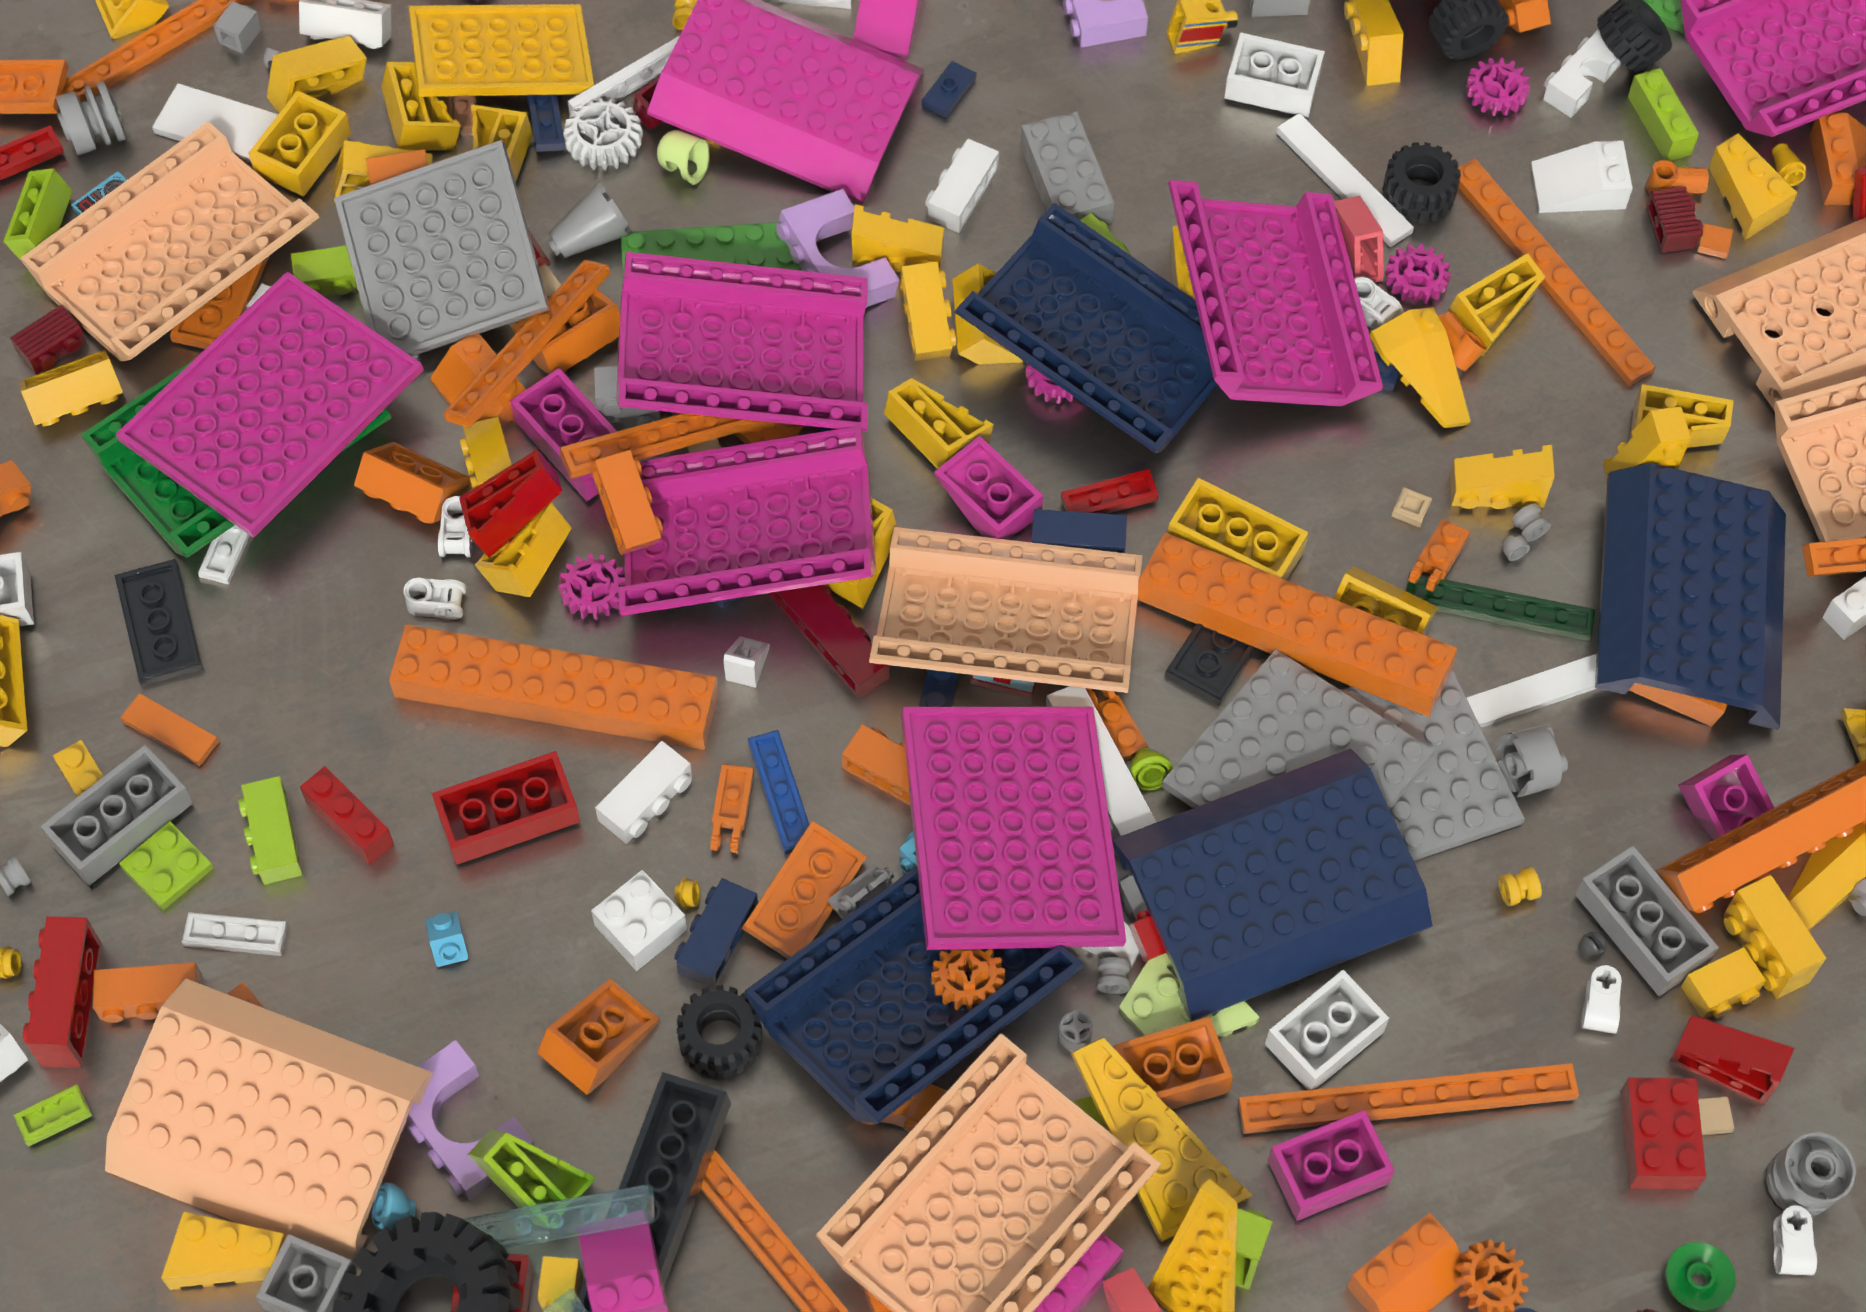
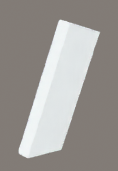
[152,83,278,164]

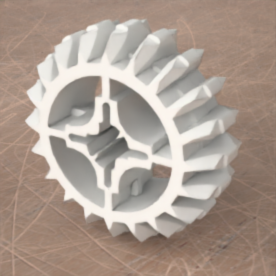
[563,97,643,172]

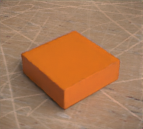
[1697,223,1733,259]

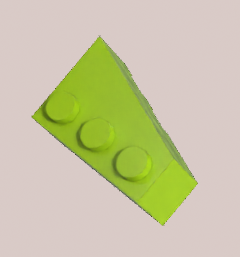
[467,1129,597,1229]

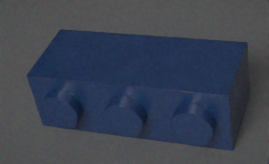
[1032,509,1127,553]
[674,878,758,989]

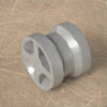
[1511,503,1551,542]
[0,855,31,896]
[1097,957,1131,994]
[1059,1011,1093,1051]

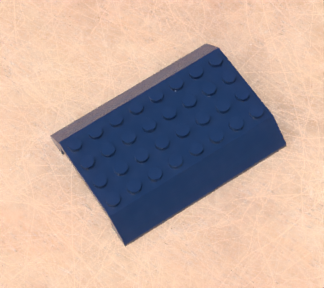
[955,203,1218,453]
[1595,463,1786,730]
[1112,748,1433,1022]
[745,866,1083,1124]

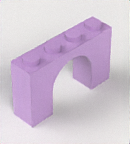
[1063,0,1148,48]
[776,189,900,307]
[408,1040,535,1201]

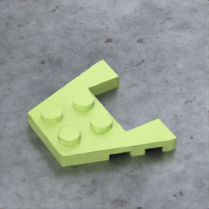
[1118,953,1259,1038]

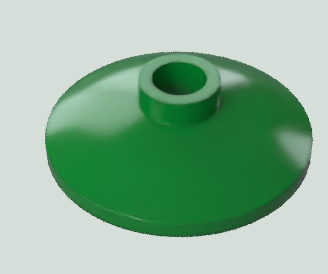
[1665,1242,1736,1311]

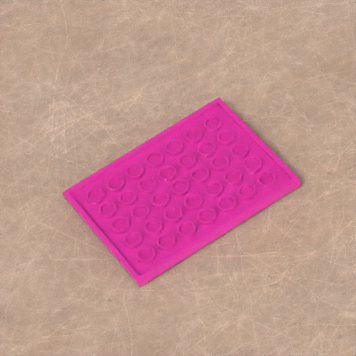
[116,272,424,538]
[901,707,1127,950]

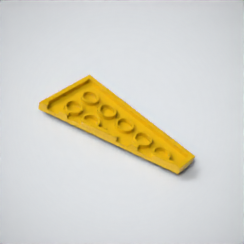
[1071,1038,1253,1242]
[1147,1178,1237,1312]

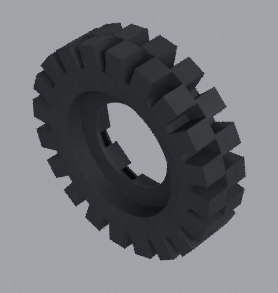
[333,1212,521,1312]

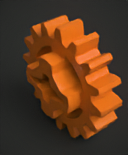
[931,949,1005,1011]
[1455,1239,1529,1312]

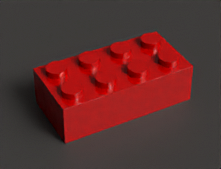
[432,751,580,865]
[23,916,102,1068]

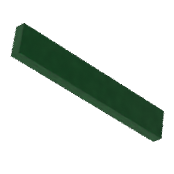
[1406,573,1595,641]

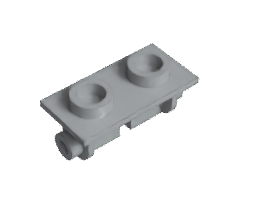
[827,864,894,920]

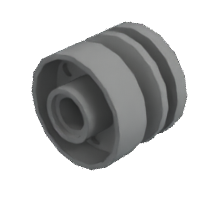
[56,81,126,155]
[1766,1132,1856,1216]

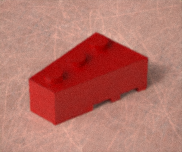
[459,449,563,558]
[1670,1015,1795,1105]

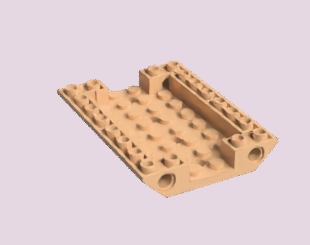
[1692,218,1866,411]

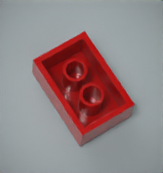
[1620,1077,1706,1190]

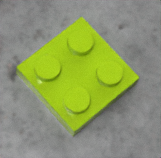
[119,821,214,911]

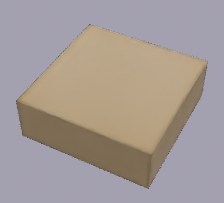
[1391,487,1432,528]
[1699,1097,1735,1135]

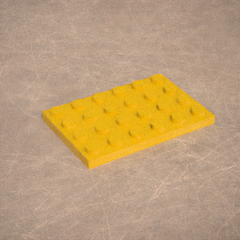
[409,4,594,97]

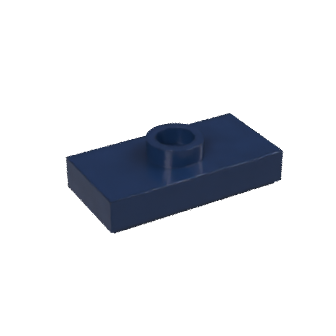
[922,61,976,118]

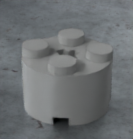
[1495,724,1568,797]

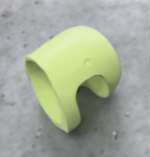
[657,130,709,185]

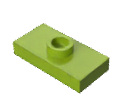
[13,1084,92,1147]

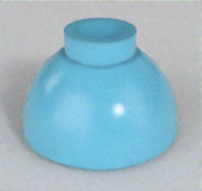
[372,1182,416,1231]

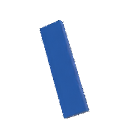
[748,730,810,855]

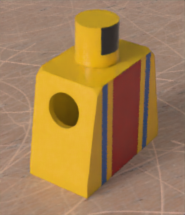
[1166,0,1238,54]

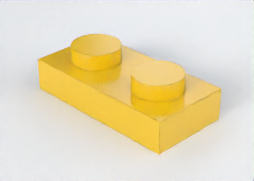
[52,740,104,797]

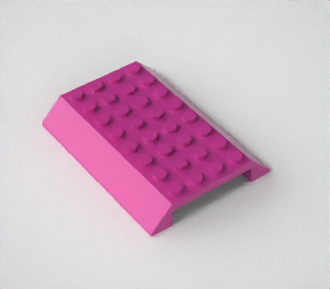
[647,0,924,205]
[1681,0,1866,137]
[1168,180,1383,407]
[616,252,868,432]
[619,426,876,616]

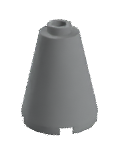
[547,182,633,258]

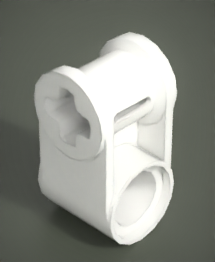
[1355,277,1403,331]
[438,496,473,557]
[404,577,467,620]
[1581,965,1622,1034]
[1772,1205,1817,1275]

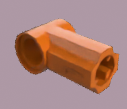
[1645,160,1709,195]
[1438,311,1487,371]

